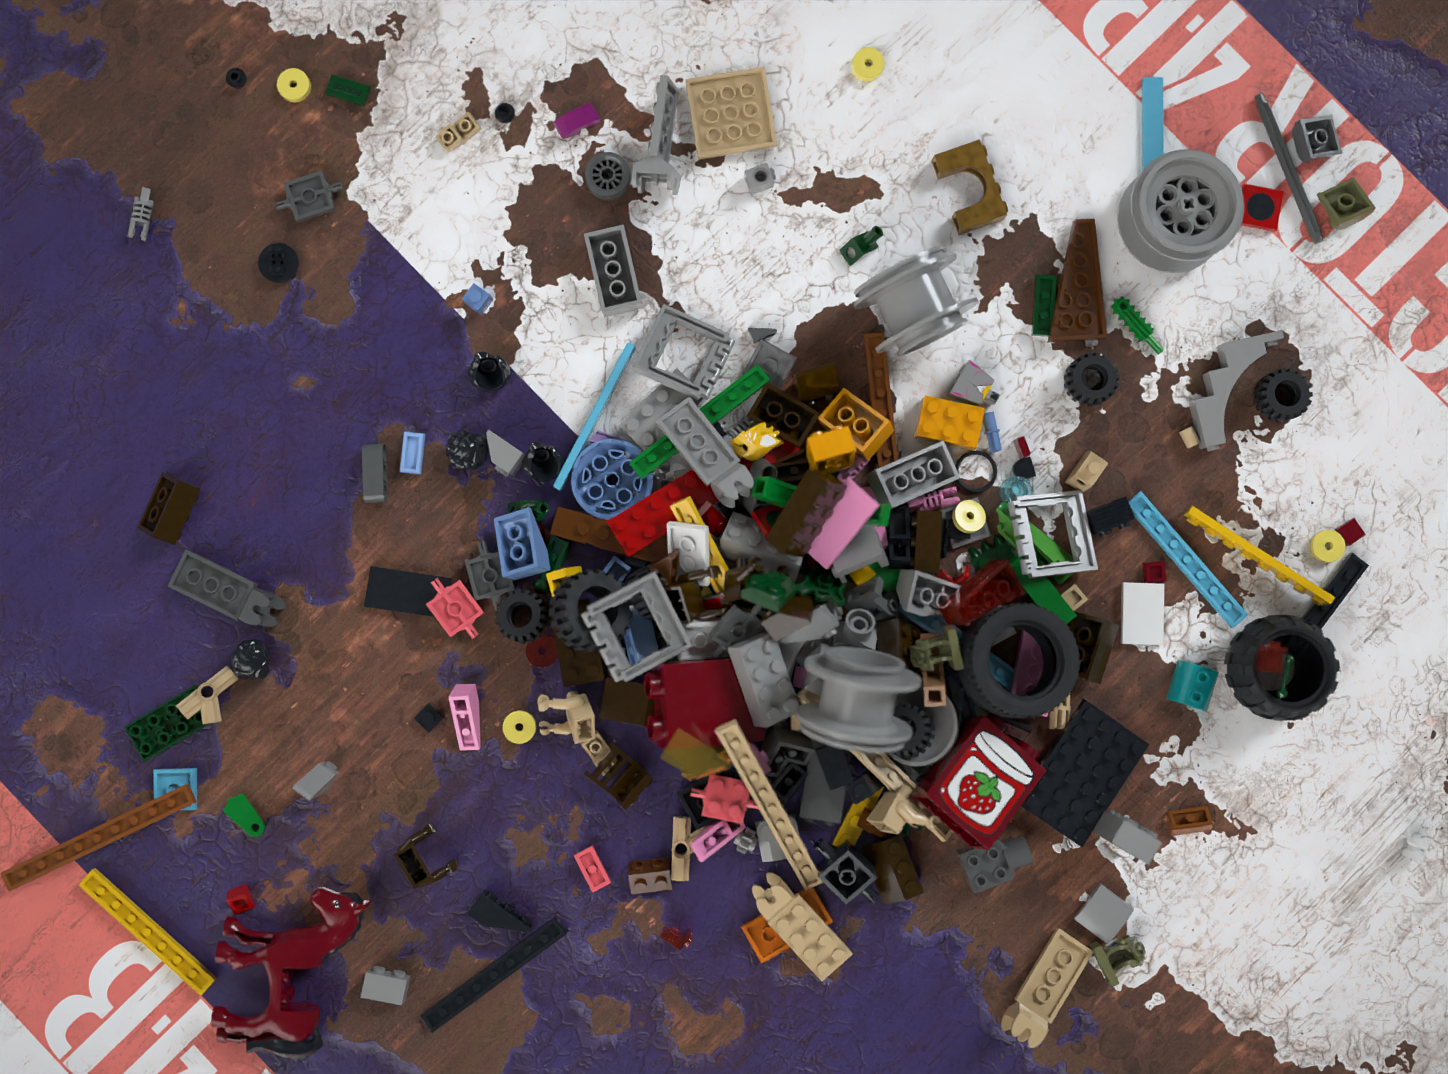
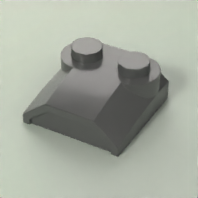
[1292,115,1343,163]

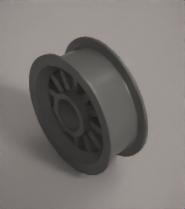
[585,152,631,200]

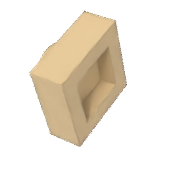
[1060,584,1088,611]

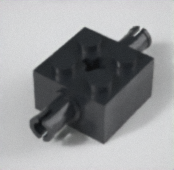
[813,838,880,905]

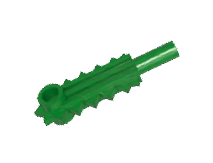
[1110,296,1164,355]

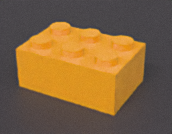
[817,388,894,461]
[914,395,985,451]
[806,426,856,473]

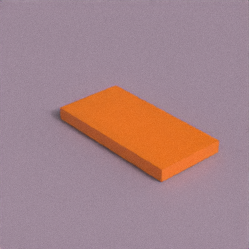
[741,887,833,964]

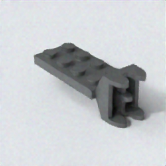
[168,549,286,627]

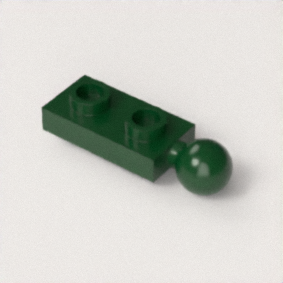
[533,535,572,594]

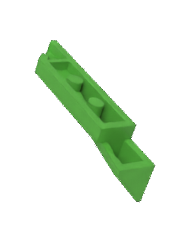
[996,501,1074,585]

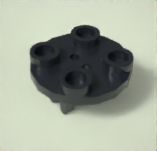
[258,243,299,283]

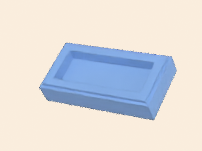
[400,432,426,474]

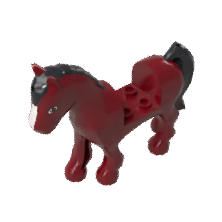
[211,887,372,1060]

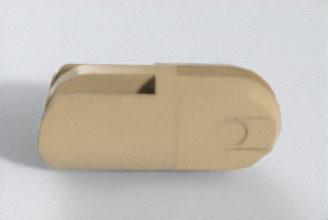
[1048,696,1071,729]

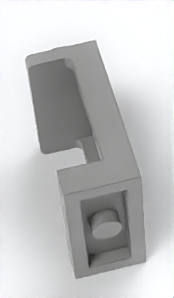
[831,525,889,583]

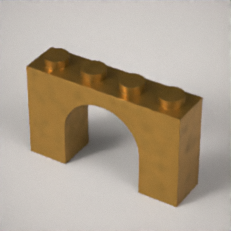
[931,139,1008,236]

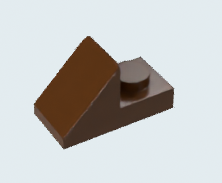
[647,549,680,587]

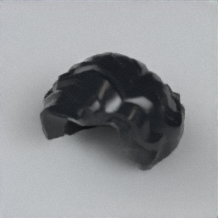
[468,352,510,393]
[446,431,488,470]
[522,442,564,482]
[230,639,272,680]

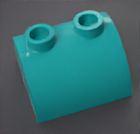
[1166,660,1219,712]

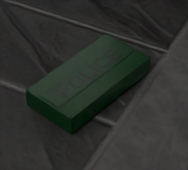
[325,74,371,107]

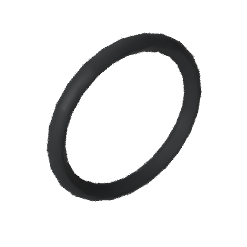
[955,450,997,493]

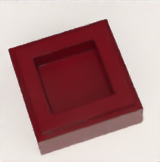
[1013,436,1031,459]
[1335,518,1366,546]
[1143,561,1167,583]

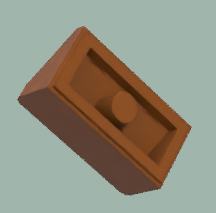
[1166,806,1214,836]

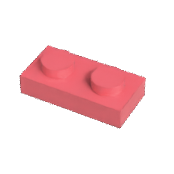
[574,845,611,893]

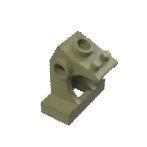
[909,624,964,671]
[1089,935,1146,987]

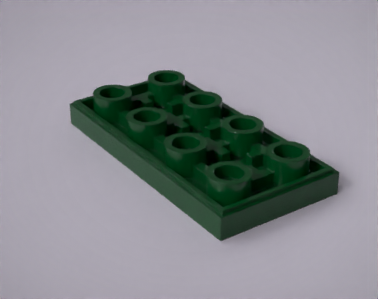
[124,685,210,762]

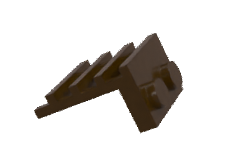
[584,742,653,810]

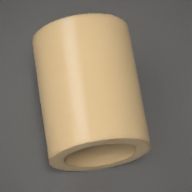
[1179,426,1200,449]

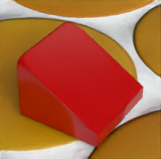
[226,884,255,915]

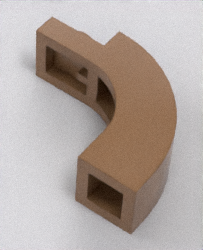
[921,633,946,707]

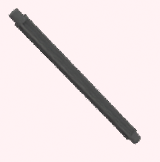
[1254,93,1324,245]

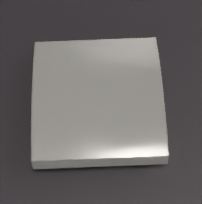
[1074,883,1134,944]

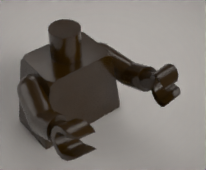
[723,556,789,610]
[663,565,731,624]
[393,823,458,889]

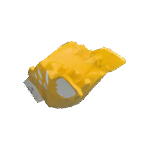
[727,422,784,461]

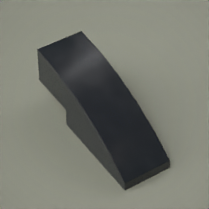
[887,505,911,570]

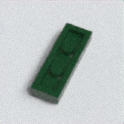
[1031,274,1057,337]

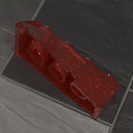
[938,559,1026,626]

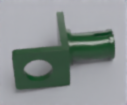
[839,226,883,266]
[508,500,549,521]

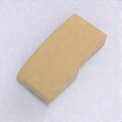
[435,112,482,153]
[581,730,618,776]

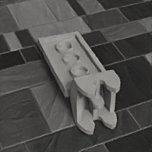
[632,75,681,195]
[656,397,754,509]

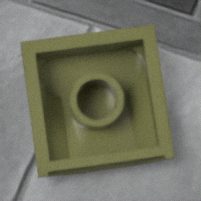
[1317,177,1376,230]

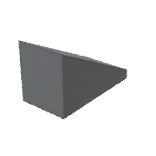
[748,328,777,344]

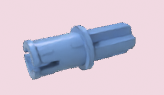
[983,411,1002,453]

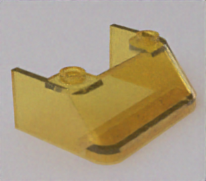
[660,728,733,781]

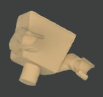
[537,691,595,744]
[866,784,940,834]

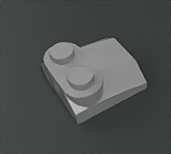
[755,813,799,862]

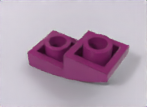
[553,103,600,140]

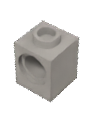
[744,163,776,195]

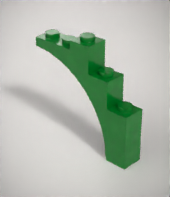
[751,476,892,527]

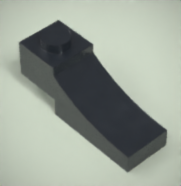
[844,757,907,805]

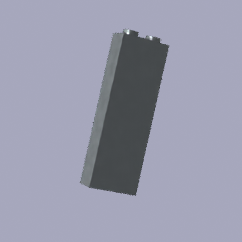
[798,738,852,826]

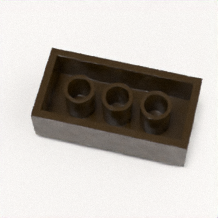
[765,468,847,557]
[549,598,606,687]

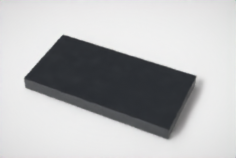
[364,566,452,617]

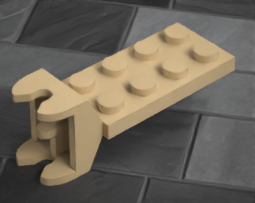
[752,872,853,981]
[1001,928,1093,1048]

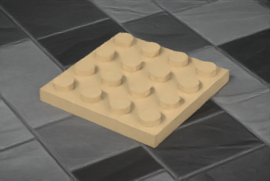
[685,67,777,160]

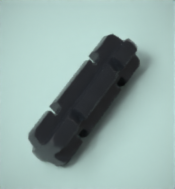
[940,518,949,558]

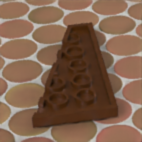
[1047,218,1107,343]

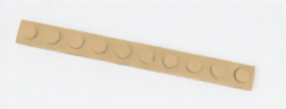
[796,686,953,842]
[716,720,824,891]

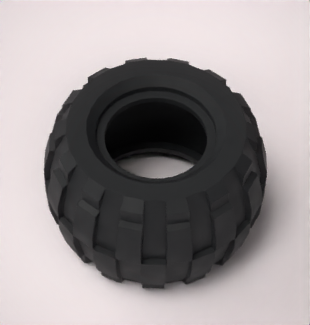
[1224,615,1340,721]

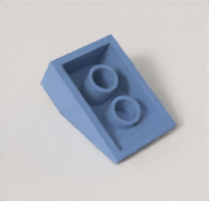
[494,507,550,581]

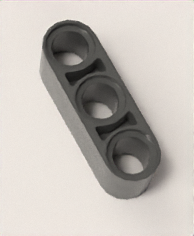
[362,444,388,503]
[743,458,777,515]

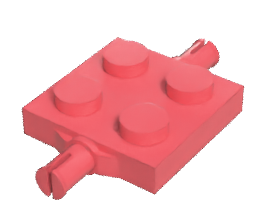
[426,578,484,639]
[690,774,759,824]

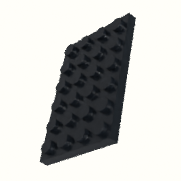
[1021,699,1150,847]

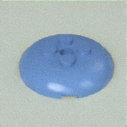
[571,439,653,520]

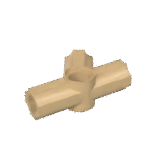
[176,666,238,725]
[671,816,705,881]

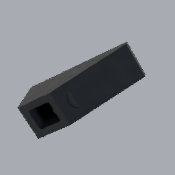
[467,890,535,932]

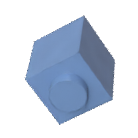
[462,283,494,316]

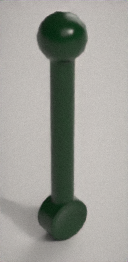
[1277,655,1294,698]

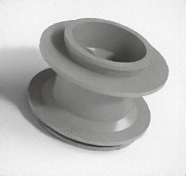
[1117,149,1244,273]
[853,245,979,357]
[796,647,921,752]

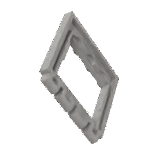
[631,304,735,400]
[1008,490,1098,579]
[581,571,692,682]

